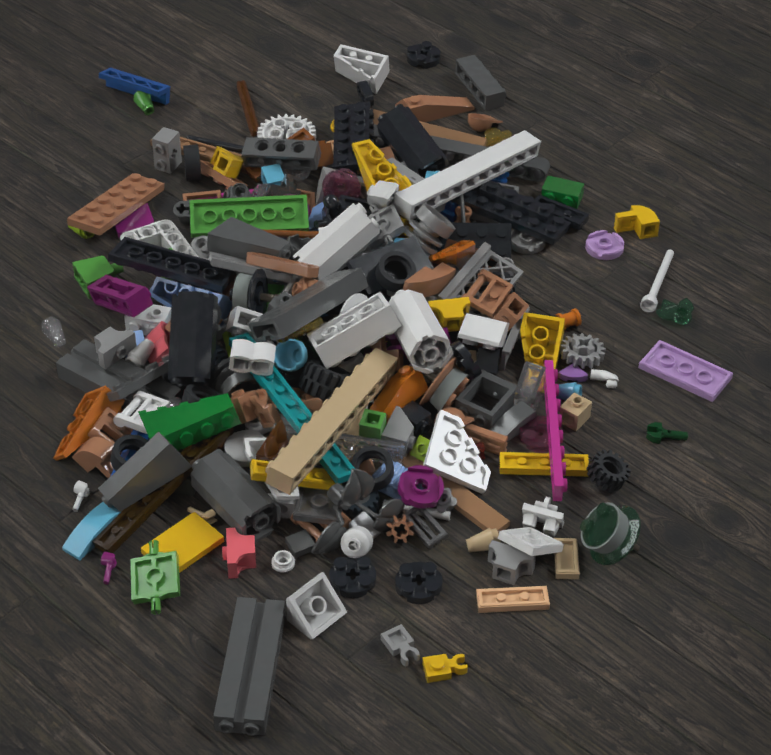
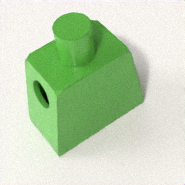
[72,256,124,299]

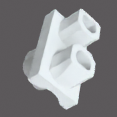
[522,496,564,536]

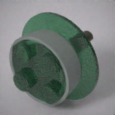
[580,502,641,565]

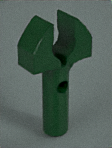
[646,422,688,444]

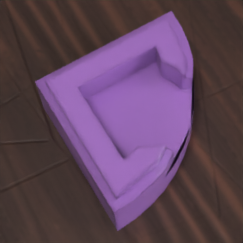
[558,363,588,382]

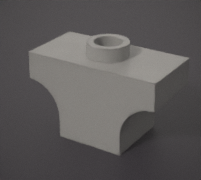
[94,327,137,369]
[488,540,536,585]

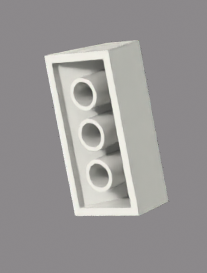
[307,292,401,369]

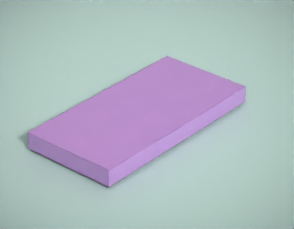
[638,340,733,402]

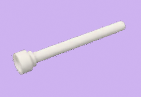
[640,249,674,312]

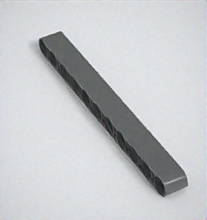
[373,124,550,182]

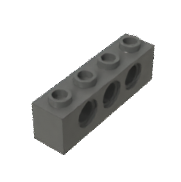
[241,137,321,170]

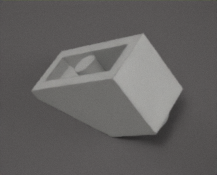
[381,406,416,457]

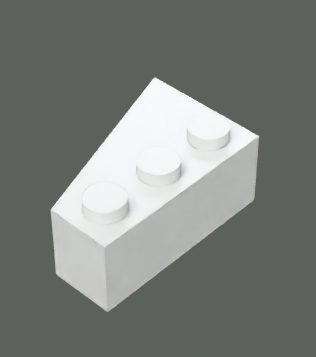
[334,44,390,94]

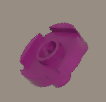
[398,465,444,508]

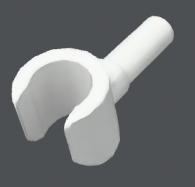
[72,480,90,512]

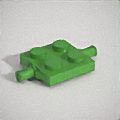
[130,540,180,615]

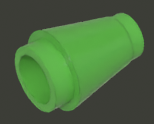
[134,90,154,115]

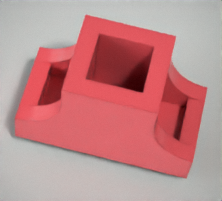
[222,527,256,579]

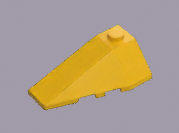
[352,139,412,192]
[520,312,565,393]

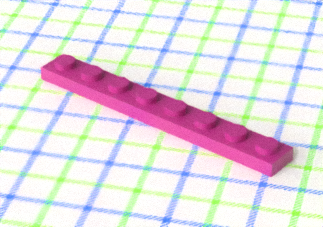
[543,360,567,501]

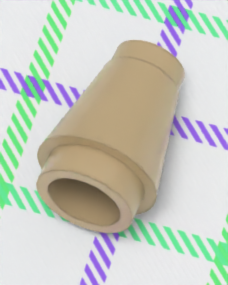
[466,528,501,553]

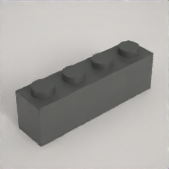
[455,55,507,111]

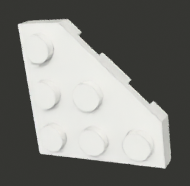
[423,410,491,494]

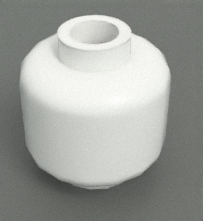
[340,526,373,559]

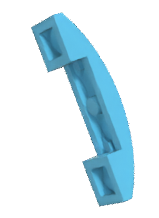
[62,502,123,561]

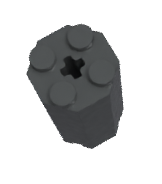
[191,449,281,543]

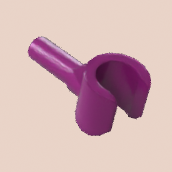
[101,552,117,584]

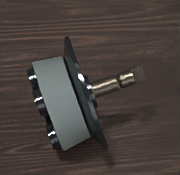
[229,268,279,314]

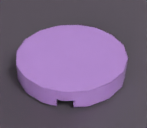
[585,230,624,260]

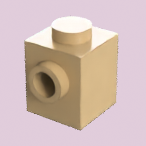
[559,393,592,431]

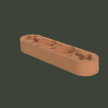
[246,252,319,278]

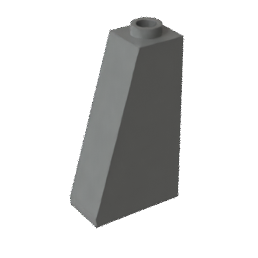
[207,217,291,260]
[98,432,192,512]

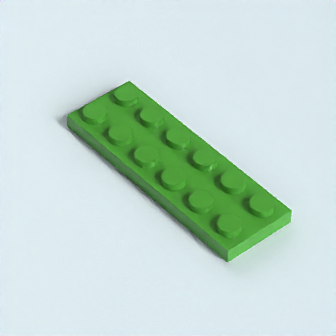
[190,194,309,238]

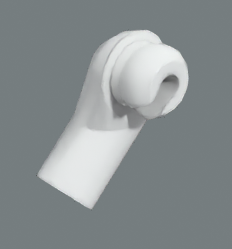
[590,369,619,388]

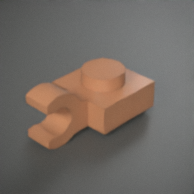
[249,389,283,428]

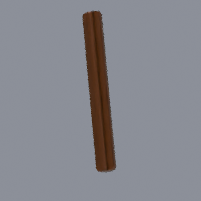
[237,80,259,137]

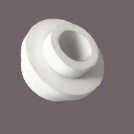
[272,550,295,572]

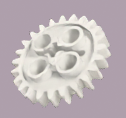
[257,114,316,141]

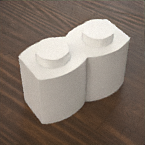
[229,339,276,376]

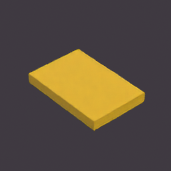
[141,512,225,573]

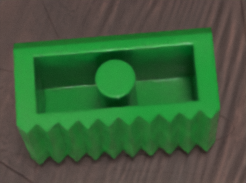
[541,176,584,209]

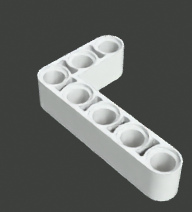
[120,220,204,289]

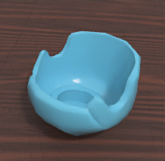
[274,339,308,372]

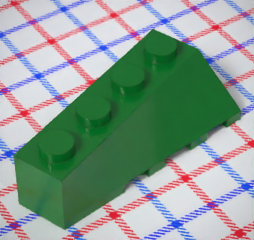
[138,393,241,451]

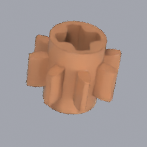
[386,514,414,543]

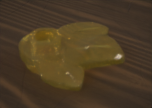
[484,128,512,147]

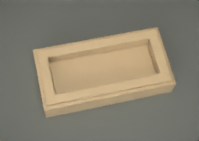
[554,538,580,579]

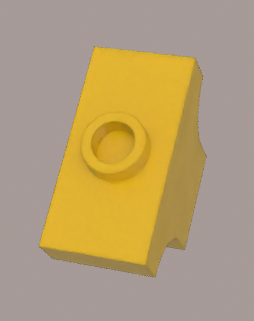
[428,297,471,332]

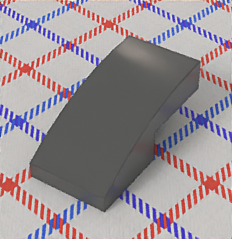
[490,401,536,442]

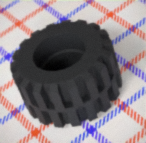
[297,359,351,401]

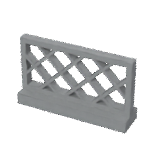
[438,242,524,318]

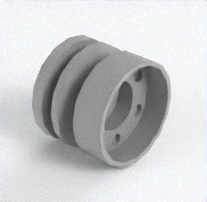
[404,203,456,255]

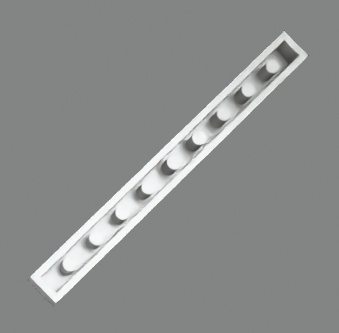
[394,130,541,221]

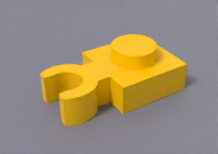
[422,654,468,683]

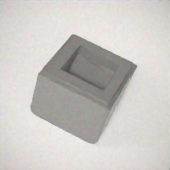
[349,511,381,539]

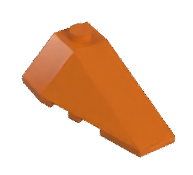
[369,365,428,424]

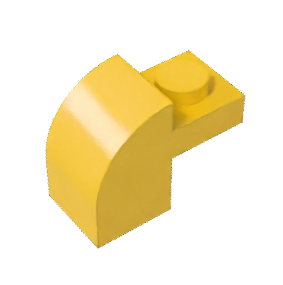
[210,146,244,178]
[614,205,660,239]

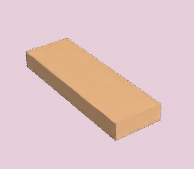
[476,586,550,613]

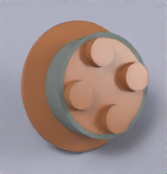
[419,357,469,411]

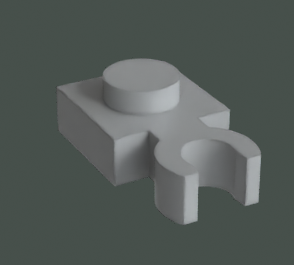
[381,624,419,667]

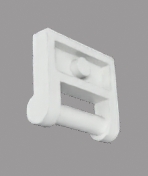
[113,391,170,434]

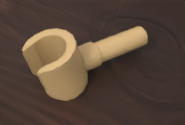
[187,506,217,525]

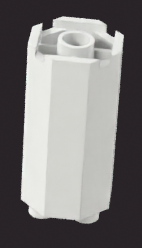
[293,203,381,281]
[388,289,453,374]

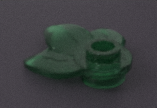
[656,298,694,325]

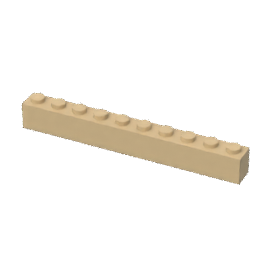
[265,348,398,495]

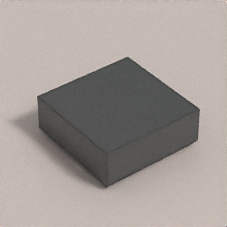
[285,529,315,558]

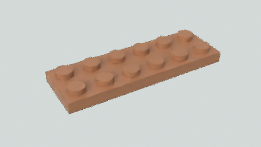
[67,173,164,236]

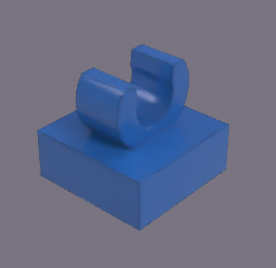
[439,201,459,222]

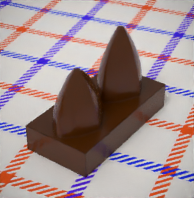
[256,420,293,461]

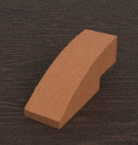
[402,262,456,297]

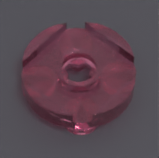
[322,168,361,199]
[519,415,563,453]

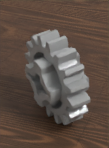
[559,333,606,369]

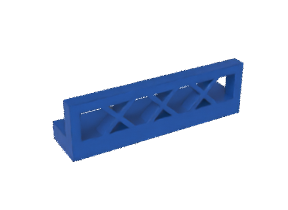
[99,68,170,105]

